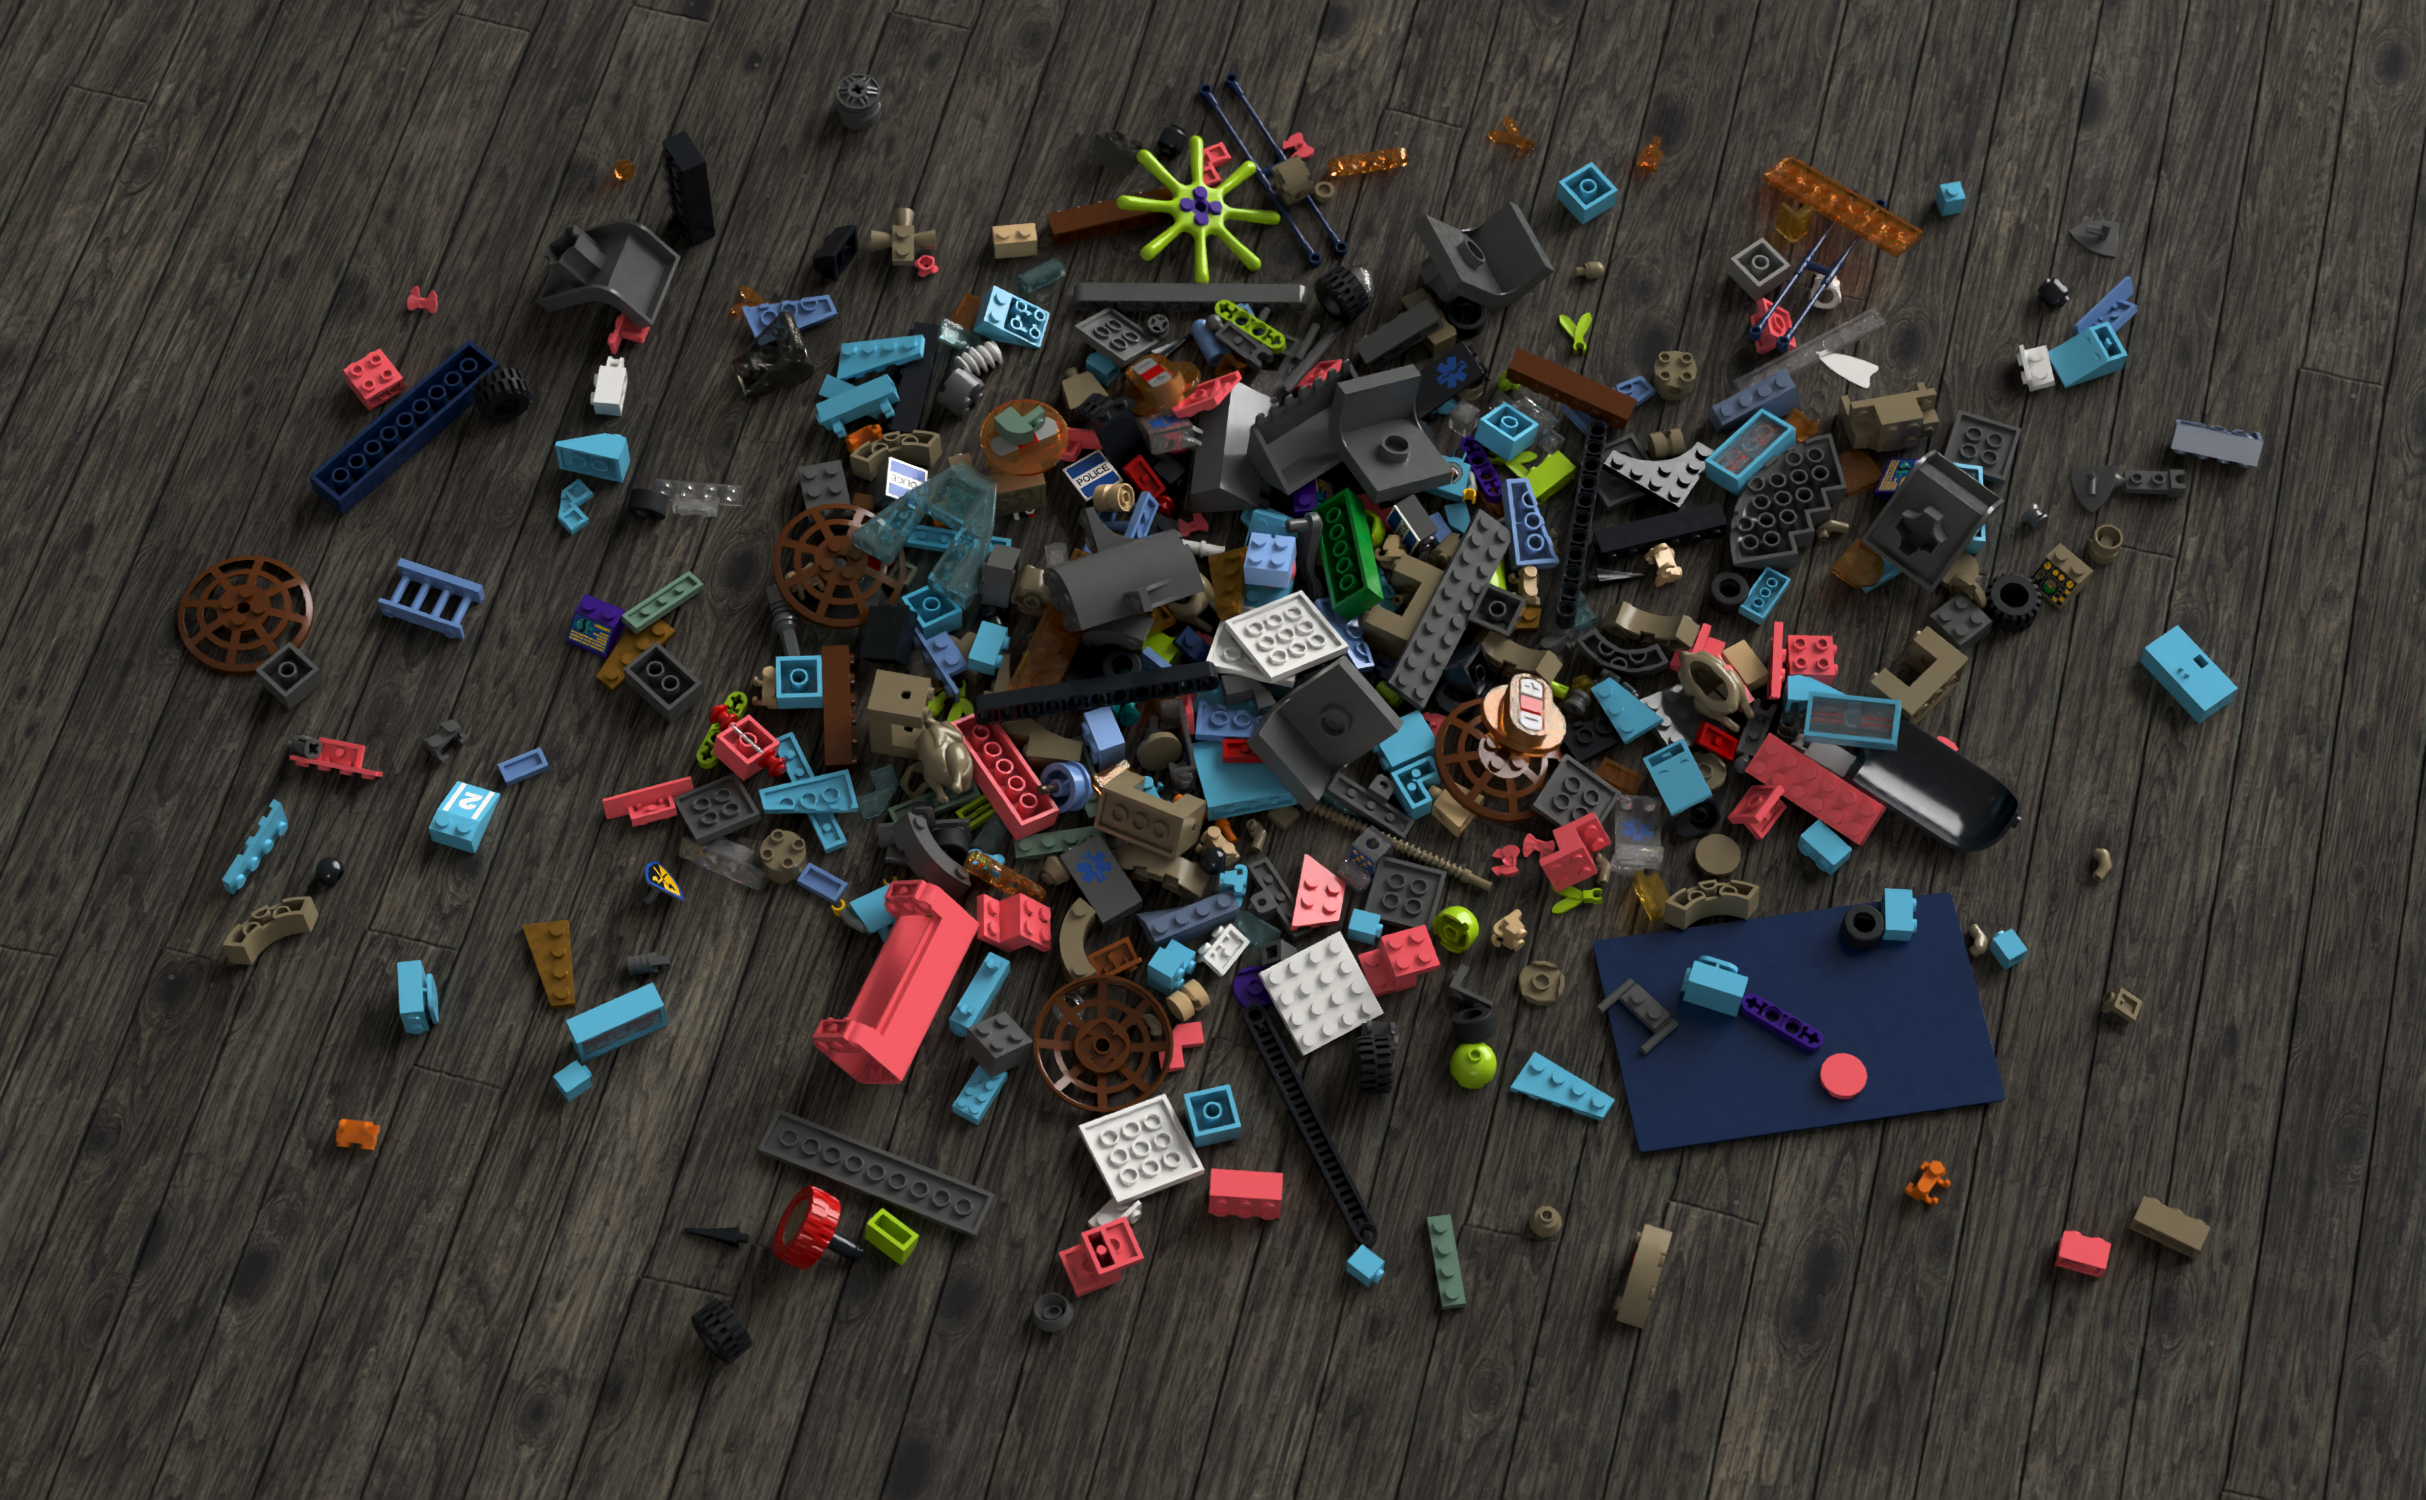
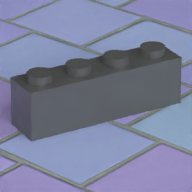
[1354,299,1444,372]

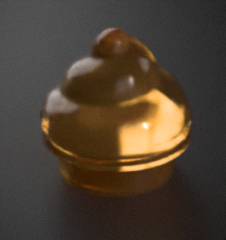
[614,159,635,180]

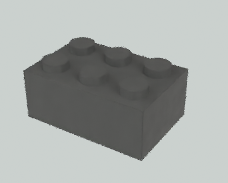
[797,460,853,536]
[623,641,704,724]

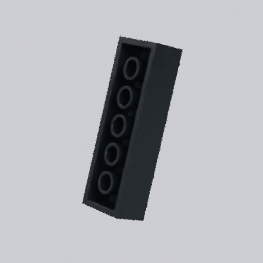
[661,131,715,247]

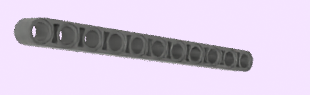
[1074,282,1307,313]

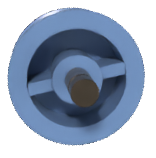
[1036,761,1093,813]

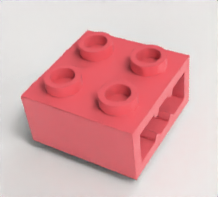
[343,349,406,411]
[1785,635,1838,686]

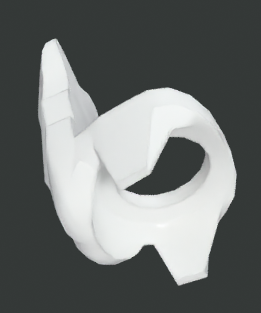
[1809,272,1841,309]

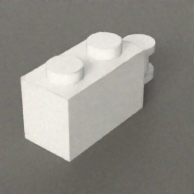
[590,356,628,416]
[1790,733,1856,779]

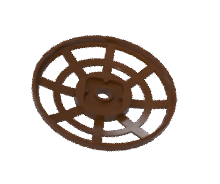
[772,503,906,629]
[178,555,314,675]
[1434,697,1563,823]
[1033,974,1174,1114]

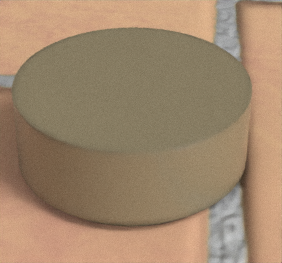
[1313,181,1335,203]

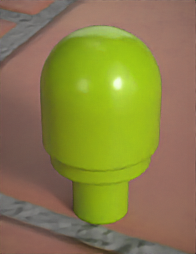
[928,691,948,718]

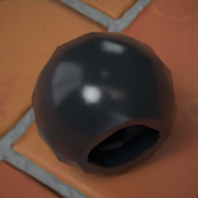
[1199,846,1225,875]
[316,857,345,886]

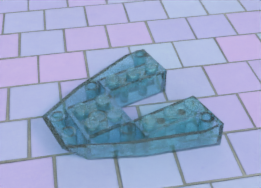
[851,461,999,609]

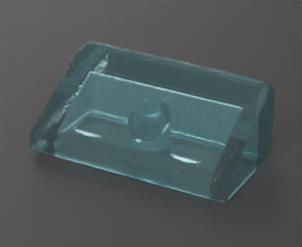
[1017,258,1065,293]

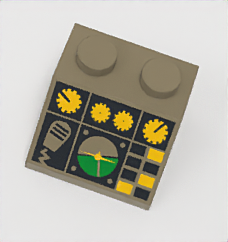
[2029,543,2093,610]

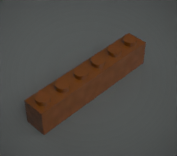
[1047,187,1174,247]
[1505,347,1637,430]
[822,645,858,775]

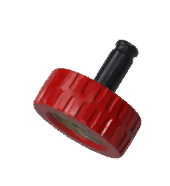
[772,1186,864,1270]

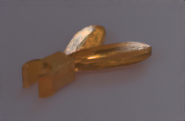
[1488,116,1535,154]
[730,285,778,315]

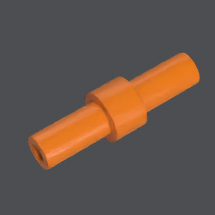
[1214,818,1238,844]

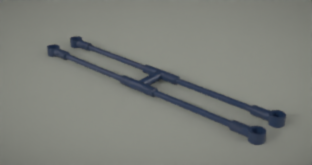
[1199,73,1348,268]
[1748,189,1886,351]

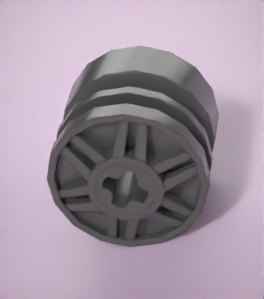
[836,73,881,130]

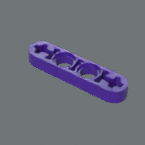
[1460,436,1503,504]
[1740,994,1823,1053]

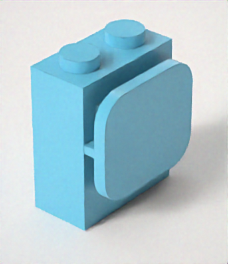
[1371,710,1436,775]
[1681,956,1749,1017]
[397,960,439,1034]

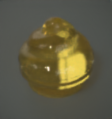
[1572,675,1594,695]

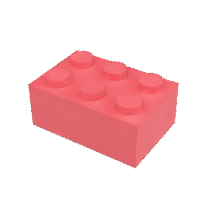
[1209,1169,1283,1220]

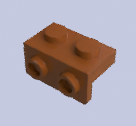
[1086,936,1142,976]

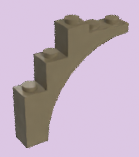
[984,653,1085,768]

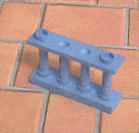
[1080,491,1159,557]
[378,558,485,640]

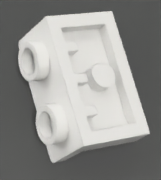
[2017,345,2055,391]
[1195,923,1250,977]
[1088,1198,1142,1229]

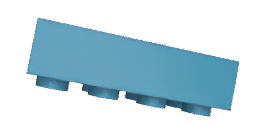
[1738,566,1791,626]
[952,1064,1008,1125]

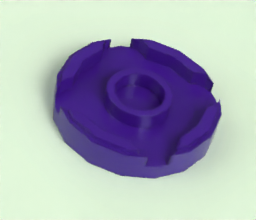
[1233,965,1273,1009]

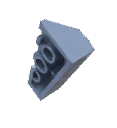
[1706,368,1802,433]
[2170,419,2263,468]
[1136,889,1240,953]

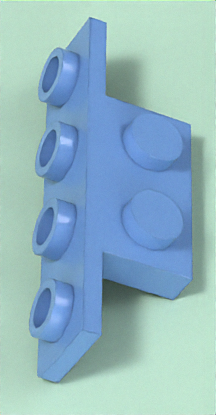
[2074,276,2138,335]
[912,625,968,703]

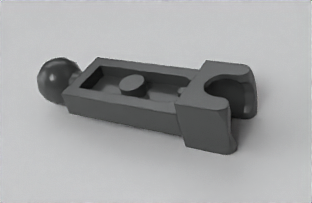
[1205,314,1274,374]
[2113,469,2187,497]
[1734,698,1777,774]

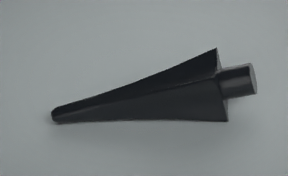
[1151,333,1193,367]
[1586,568,1647,589]
[684,1227,750,1248]

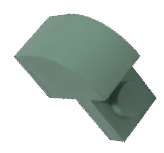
[994,405,1045,445]

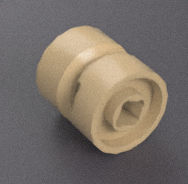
[1093,483,1135,513]
[1166,979,1210,1022]

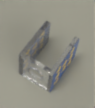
[1350,825,1394,880]

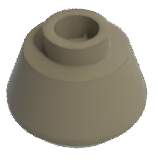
[1041,856,1071,886]
[1529,1206,1562,1237]

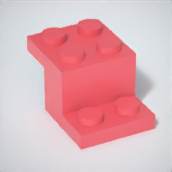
[1539,812,1611,892]
[977,893,1051,953]
[1357,925,1440,998]
[1059,1216,1144,1297]

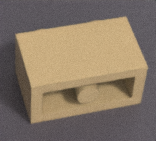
[992,223,1037,259]
[1721,639,1769,692]

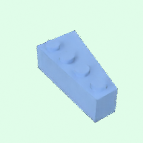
[1501,478,1560,571]

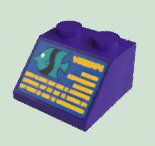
[1873,458,1919,501]
[1290,476,1334,519]
[566,594,626,658]

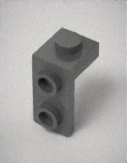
[1448,964,1493,1011]

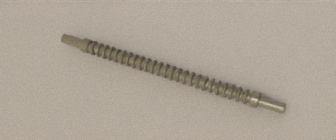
[1297,801,1492,891]

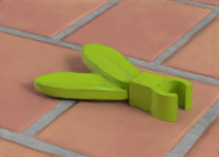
[1559,313,1592,355]
[1488,450,1537,478]
[947,680,974,722]
[1550,884,1602,914]

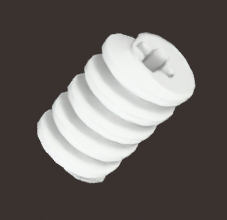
[954,340,1003,376]

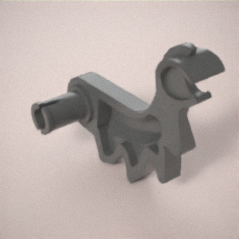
[1285,512,1326,604]

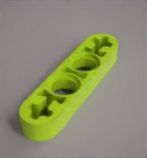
[1215,300,1286,354]
[696,691,748,769]

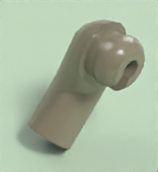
[1816,520,1849,541]
[1246,819,1267,853]
[1591,852,1612,886]
[1967,924,1988,957]
[1133,1014,1162,1036]

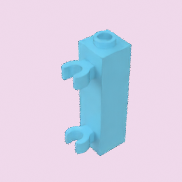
[815,374,900,439]
[949,952,1010,1037]

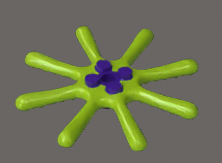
[1116,136,1280,283]

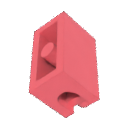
[2054,1230,2111,1278]

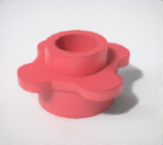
[914,255,938,277]

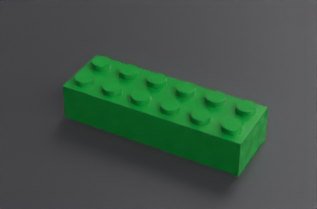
[1312,488,1384,622]

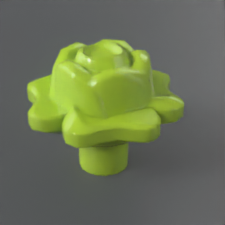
[1497,371,1520,393]

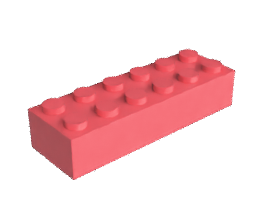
[950,713,1060,841]
[1745,733,1887,846]

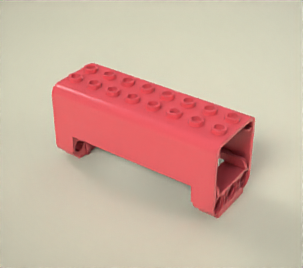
[812,880,980,1084]

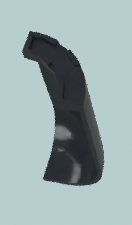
[1843,716,2022,852]

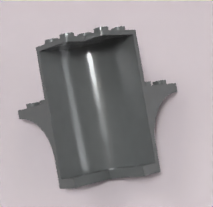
[1043,506,1205,632]

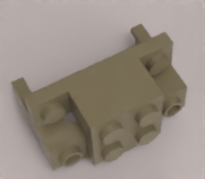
[1838,382,1939,452]

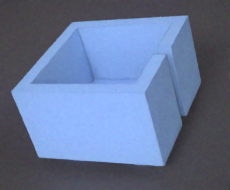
[1244,532,1297,588]
[1081,706,1125,772]

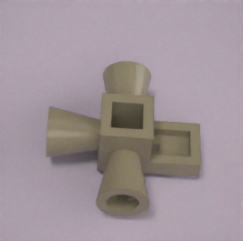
[871,208,936,266]

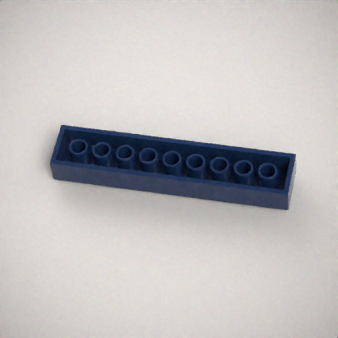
[309,340,501,515]

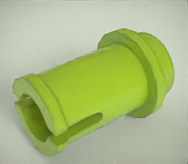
[1375,681,1404,707]
[1542,681,1569,700]

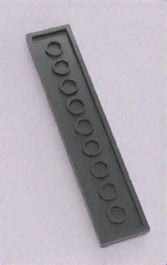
[1385,509,1513,710]
[758,1109,995,1238]

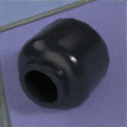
[1157,125,1188,158]
[2037,277,2070,309]

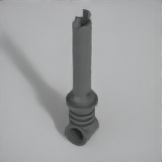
[766,584,801,656]

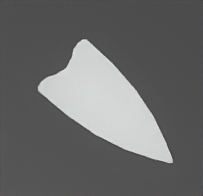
[1816,353,1879,389]

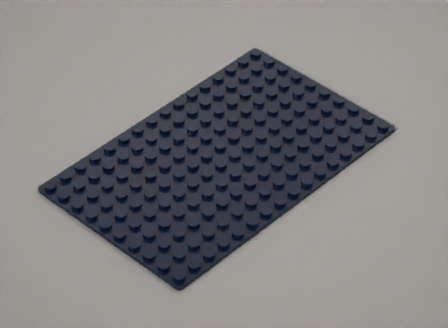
[1593,892,2006,1153]

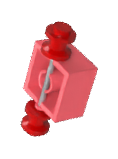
[709,704,787,781]

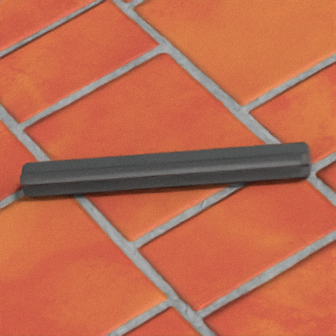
[1280,321,1345,395]

